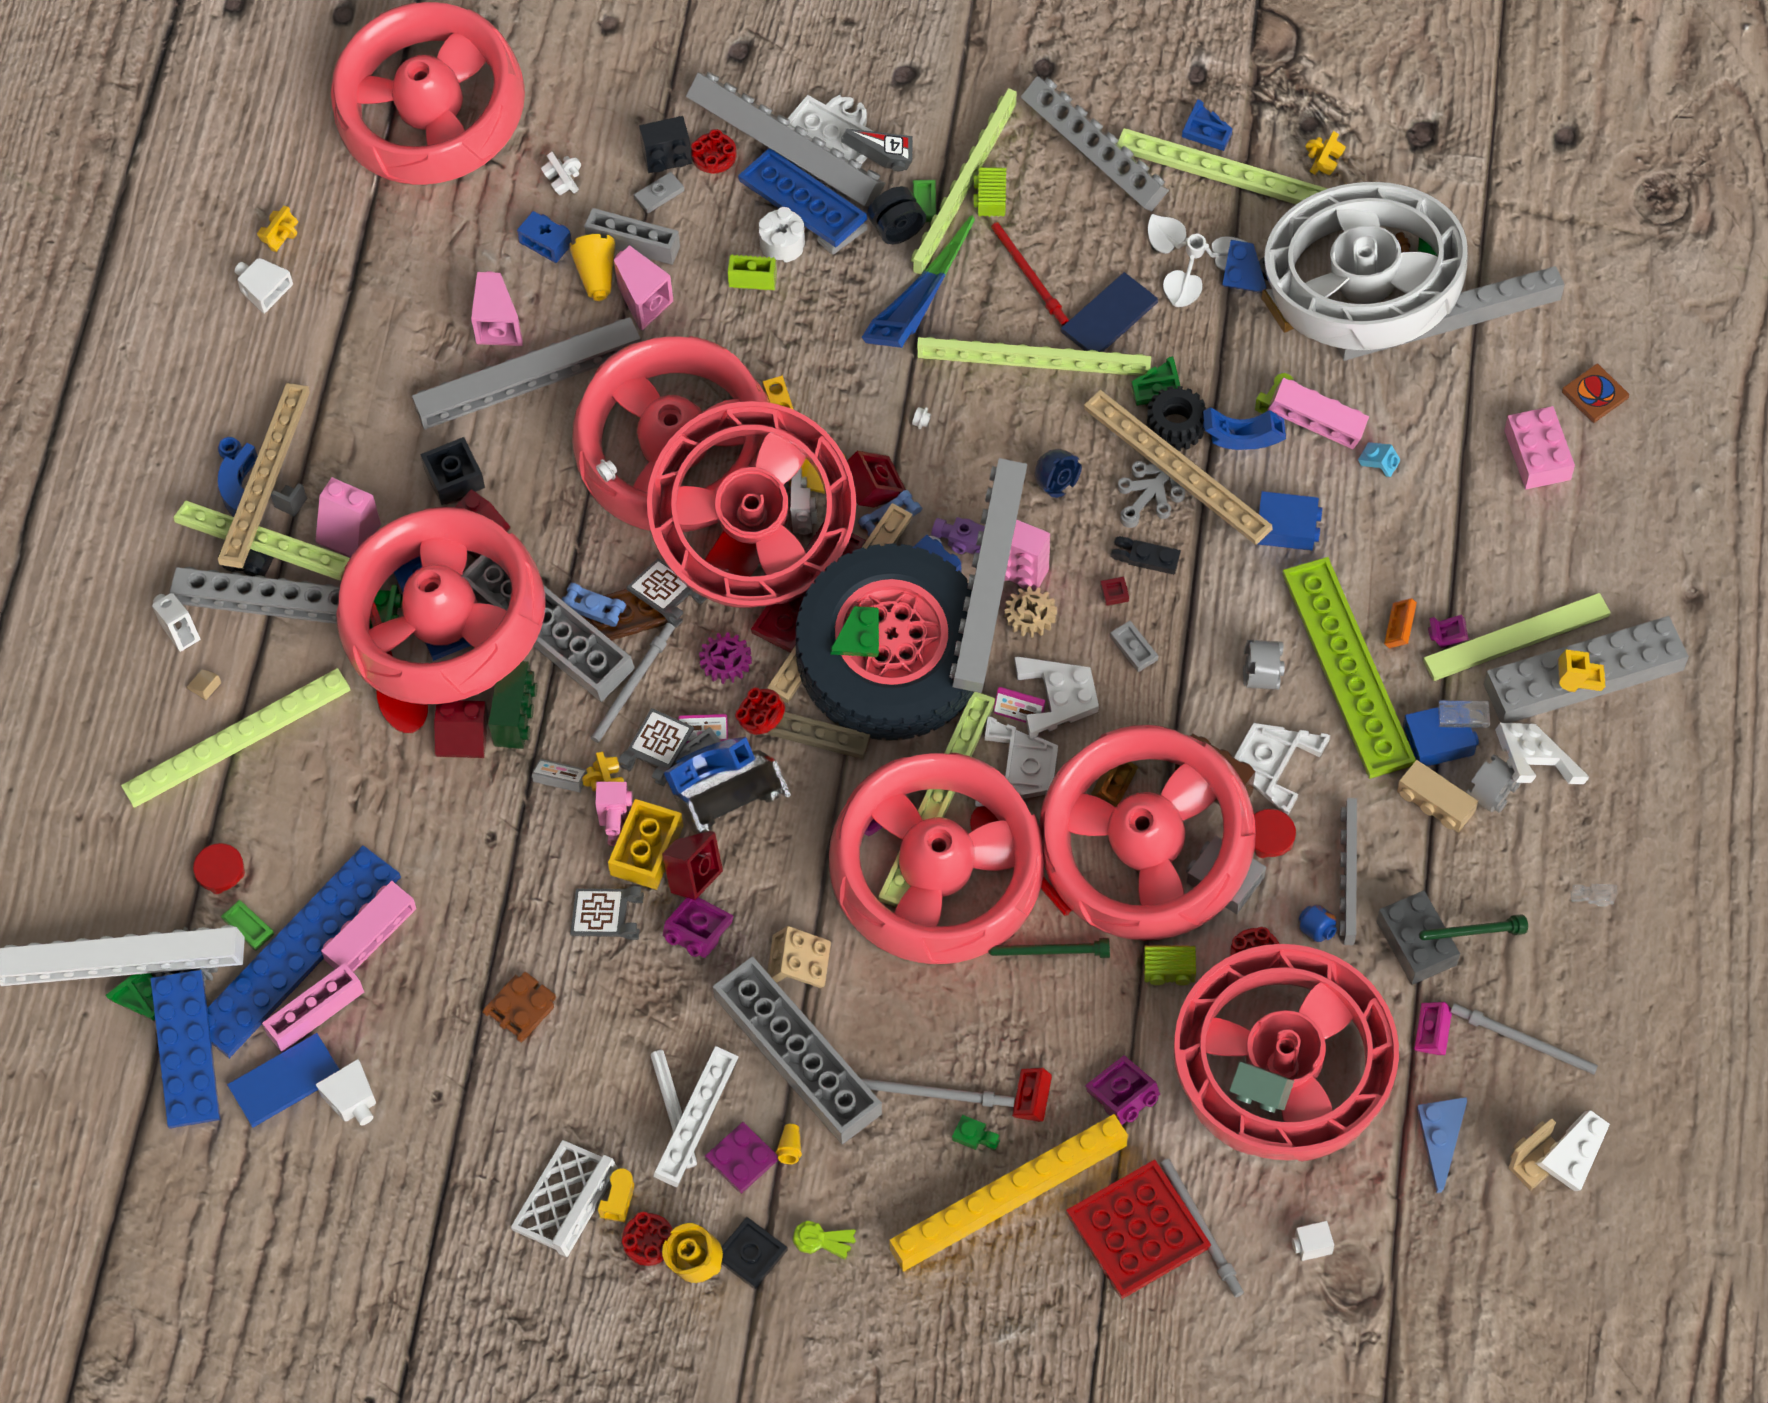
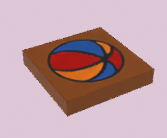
[1562,363,1630,423]

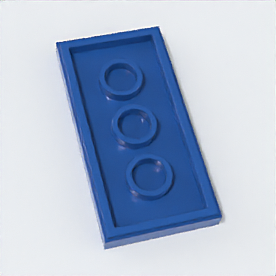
[227,1033,340,1128]

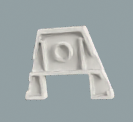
[1014,657,1099,738]
[975,717,1058,807]
[1234,723,1330,815]
[1495,723,1589,784]

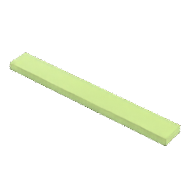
[174,501,350,581]
[1423,593,1611,681]

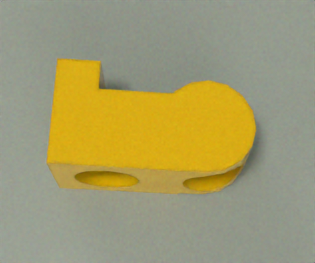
[762,375,793,409]
[598,1168,634,1223]

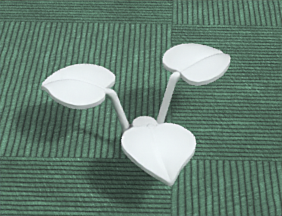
[1148,214,1246,307]

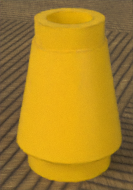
[776,1124,802,1164]

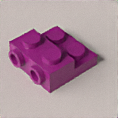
[662,897,734,958]
[1085,1055,1160,1125]

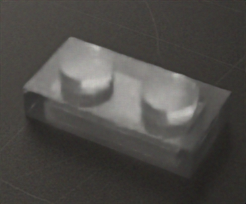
[1438,701,1490,728]

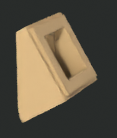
[187,669,221,700]

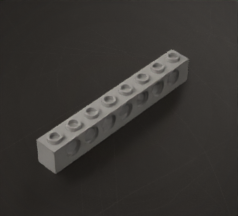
[1021,76,1169,211]
[170,567,340,624]

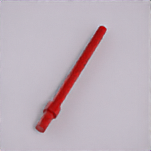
[991,222,1069,326]

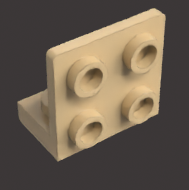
[767,926,831,988]
[1509,1119,1556,1191]

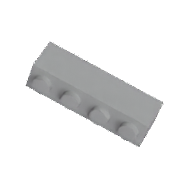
[585,208,680,265]

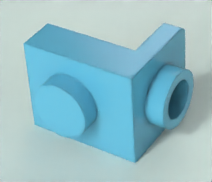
[1358,442,1400,477]

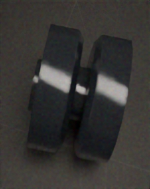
[867,186,926,245]

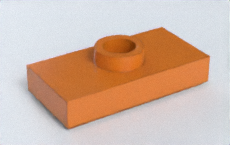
[1384,598,1417,648]

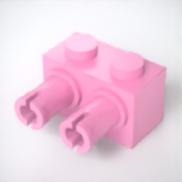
[595,782,633,846]

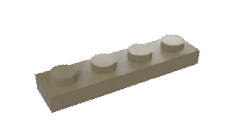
[769,712,871,760]

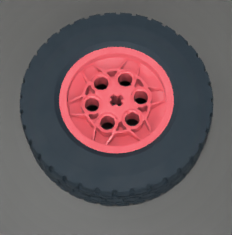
[796,544,974,741]

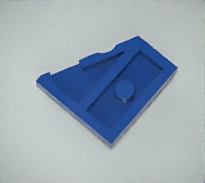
[1182,99,1232,151]
[1222,240,1267,293]

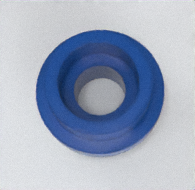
[218,437,242,459]

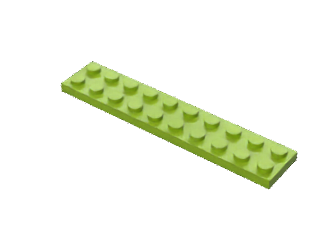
[1282,557,1416,779]

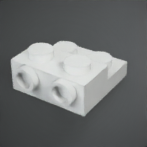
[790,468,817,535]

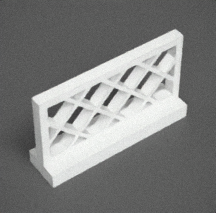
[511,1140,618,1257]

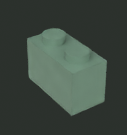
[1230,1062,1294,1113]

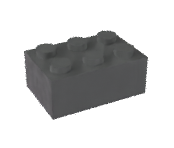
[1376,890,1460,985]

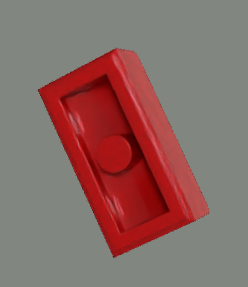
[1012,1068,1052,1122]

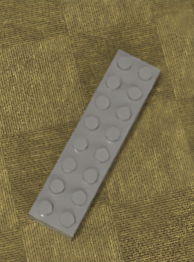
[462,555,635,702]
[1484,616,1689,723]
[713,956,882,1145]

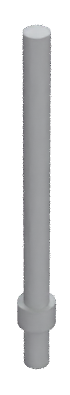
[591,623,675,743]
[1450,1003,1598,1075]
[861,1078,1015,1107]
[1160,1159,1244,1298]

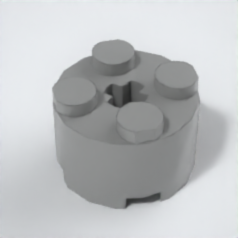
[1243,640,1285,690]
[1466,755,1521,813]

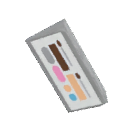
[532,759,587,792]

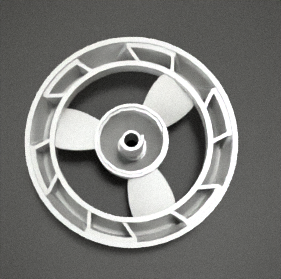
[1265,182,1468,350]

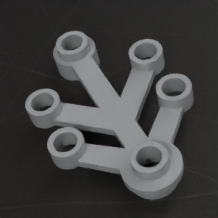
[1118,461,1185,528]

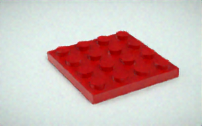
[1066,1159,1211,1300]

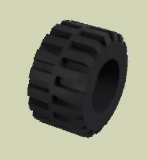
[1146,386,1206,451]

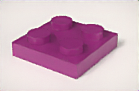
[705,1122,778,1194]

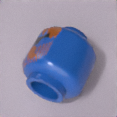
[1299,905,1337,942]

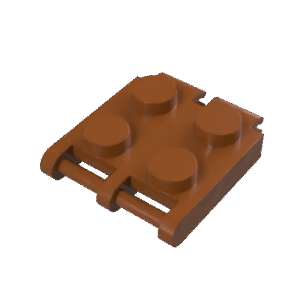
[482,972,556,1043]

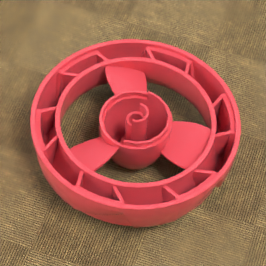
[331,2,525,185]
[572,336,770,532]
[647,401,856,608]
[336,507,545,704]
[1039,725,1256,941]
[829,753,1044,964]
[1174,944,1399,1162]

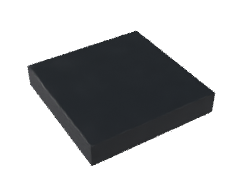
[721,1217,788,1289]

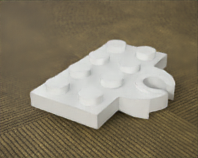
[788,95,874,164]

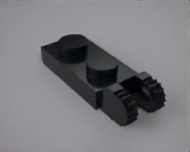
[1110,536,1181,575]

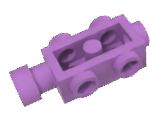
[931,517,985,554]

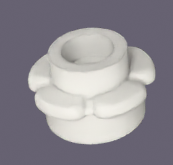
[912,407,931,429]
[596,459,617,482]

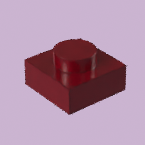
[1100,576,1129,606]

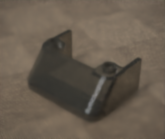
[673,750,791,834]

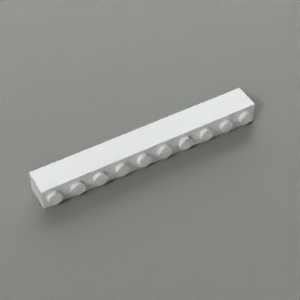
[0,925,245,986]

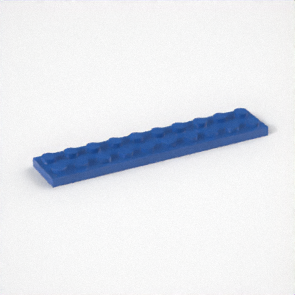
[207,845,401,1058]

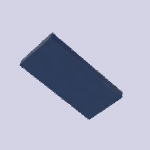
[1061,272,1158,352]

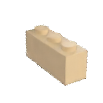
[1397,760,1478,833]

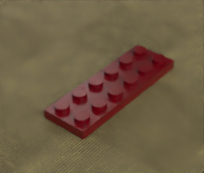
[751,520,866,653]

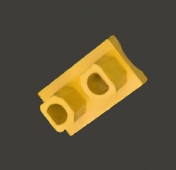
[1305,131,1346,176]
[257,205,298,252]
[582,752,624,791]

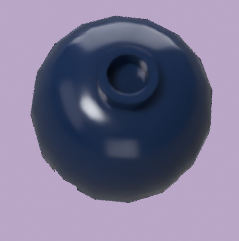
[1034,449,1082,498]

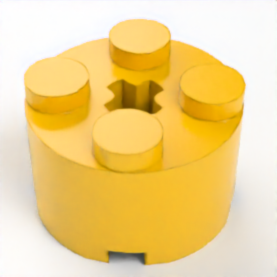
[662,1223,723,1283]

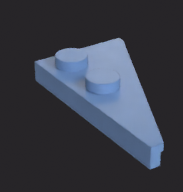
[1417,1097,1467,1193]

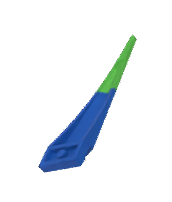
[862,215,975,348]

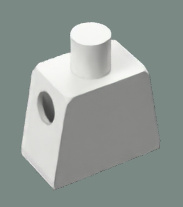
[235,258,293,314]
[152,593,201,652]
[316,1059,376,1125]

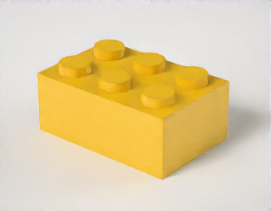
[608,799,684,890]

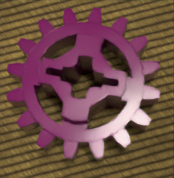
[699,632,752,684]

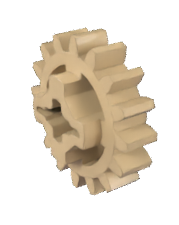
[1004,586,1057,638]

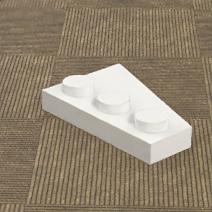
[1535,1110,1610,1191]

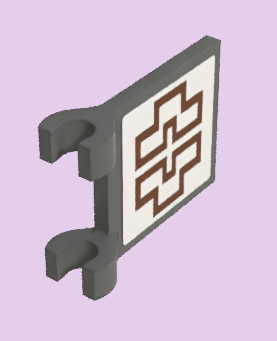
[627,558,706,628]
[618,708,694,787]
[570,886,644,940]

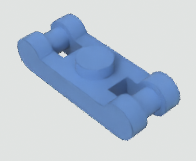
[858,490,922,536]
[561,583,626,627]

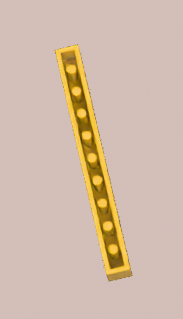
[889,1114,1128,1272]

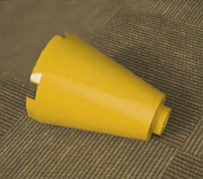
[569,234,615,301]

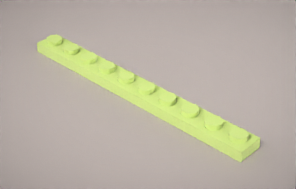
[911,88,1017,275]
[1117,128,1328,204]
[917,337,1151,376]
[121,668,351,808]
[878,692,996,907]

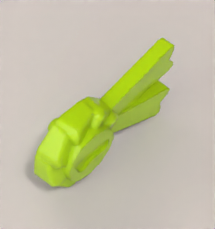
[792,1220,856,1259]

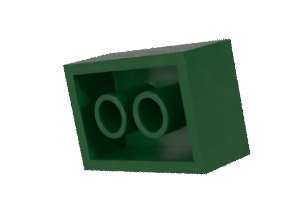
[488,661,537,749]

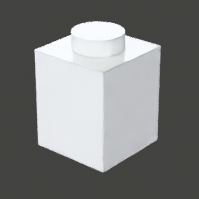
[1292,1221,1334,1261]

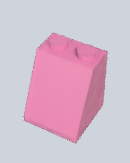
[614,245,673,330]
[471,271,523,346]
[316,477,381,558]

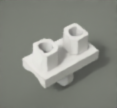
[541,152,581,195]

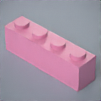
[1268,378,1369,449]
[321,881,417,972]
[262,963,364,1053]

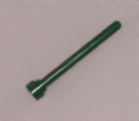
[1419,914,1528,941]
[988,938,1110,958]

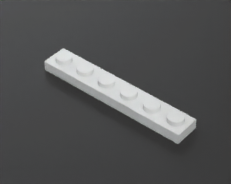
[653,1046,739,1187]

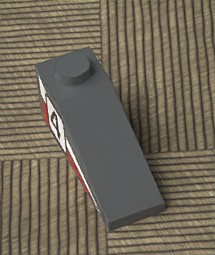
[841,129,913,172]

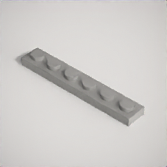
[1339,798,1357,945]

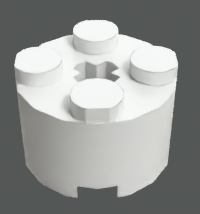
[759,207,805,262]

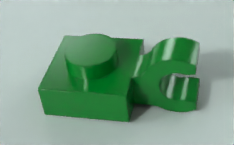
[952,1115,1000,1150]

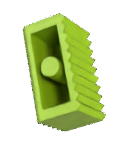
[974,167,1006,217]
[728,254,777,290]
[1144,946,1196,986]

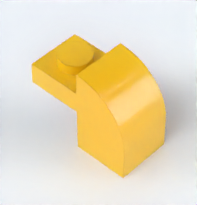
[1558,649,1606,692]

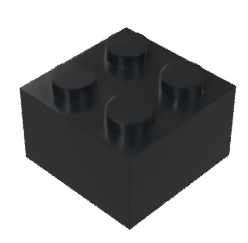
[639,116,692,174]
[420,437,485,506]

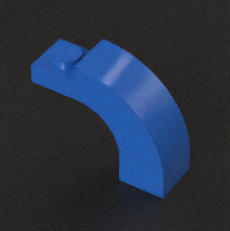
[1203,407,1286,450]
[218,443,258,517]
[664,737,755,795]

